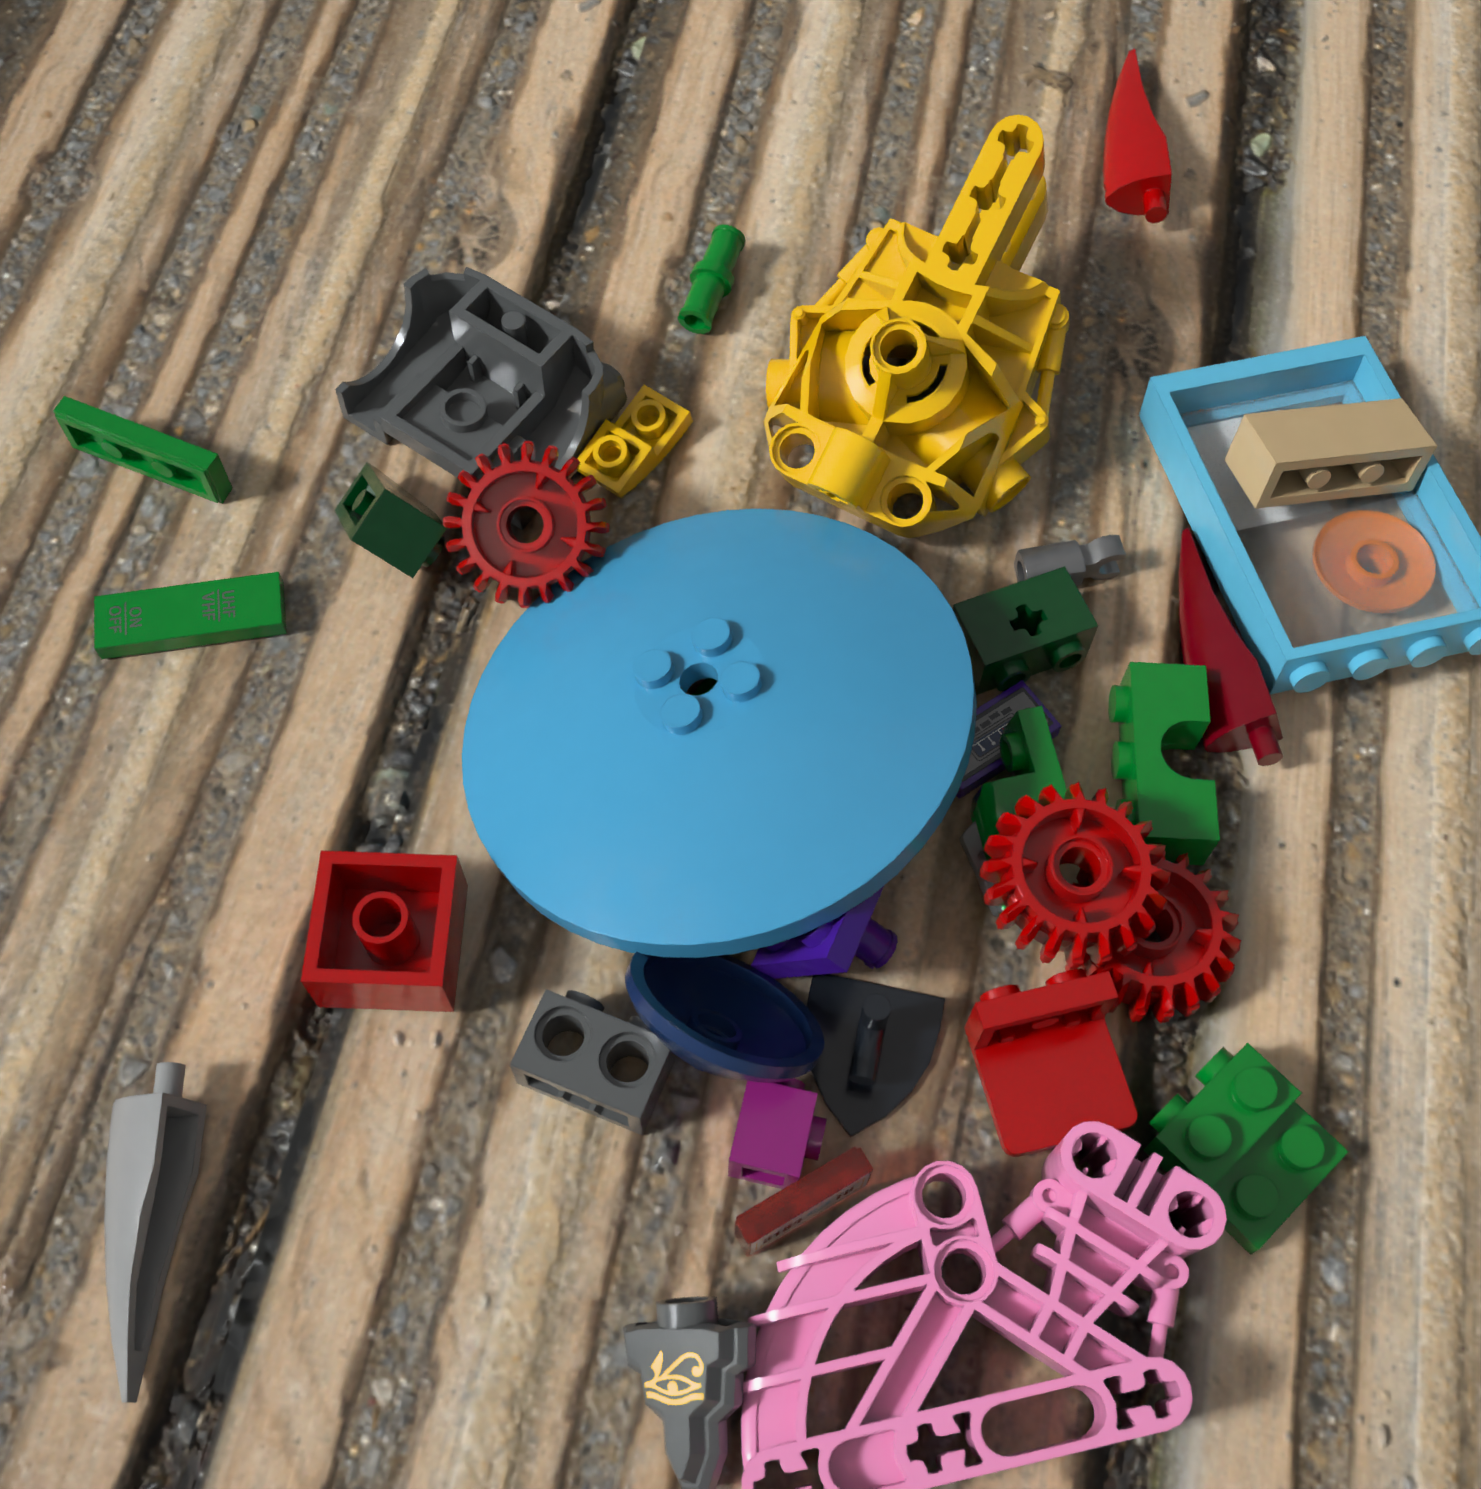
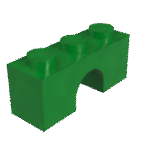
[1108,662,1220,866]

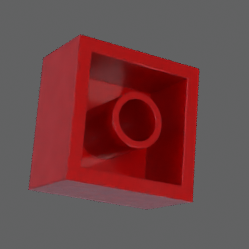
[301,850,468,1012]

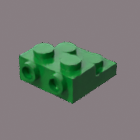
[1144,1043,1349,1255]

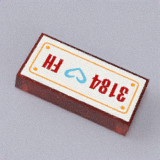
[734,1147,873,1257]

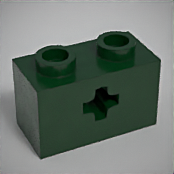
[952,566,1098,695]

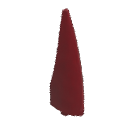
[1178,527,1283,766]

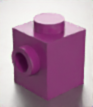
[728,1078,827,1193]

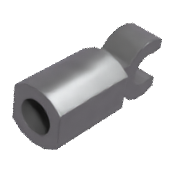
[1014,535,1126,586]

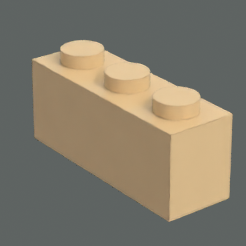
[1224,398,1438,509]

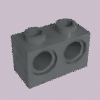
[510,989,676,1136]

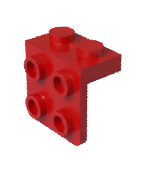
[964,969,1138,1157]

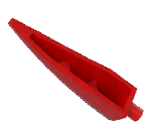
[1103,49,1172,223]

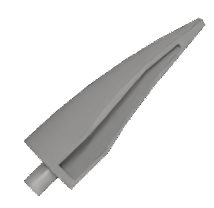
[104,1062,207,1403]

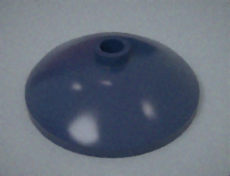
[625,952,825,1083]

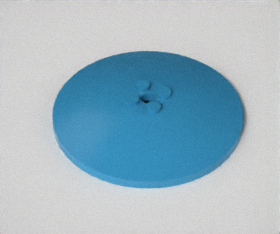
[462,508,977,958]

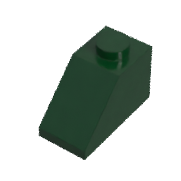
[334,462,447,578]

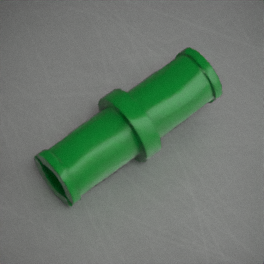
[678,224,746,334]

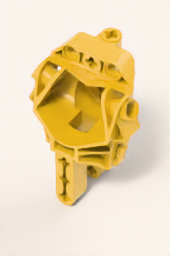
[764,114,1069,538]

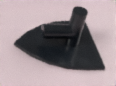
[807,974,945,1138]

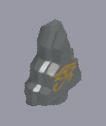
[623,1296,756,1489]

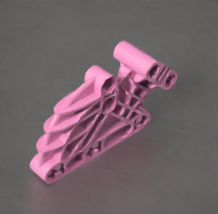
[741,1121,1227,1489]

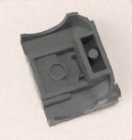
[335,267,627,531]

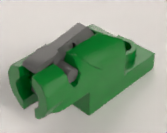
[960,706,1067,916]

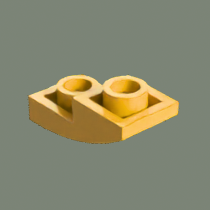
[577,384,693,498]

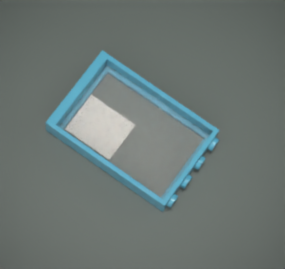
[1139,336,1481,694]

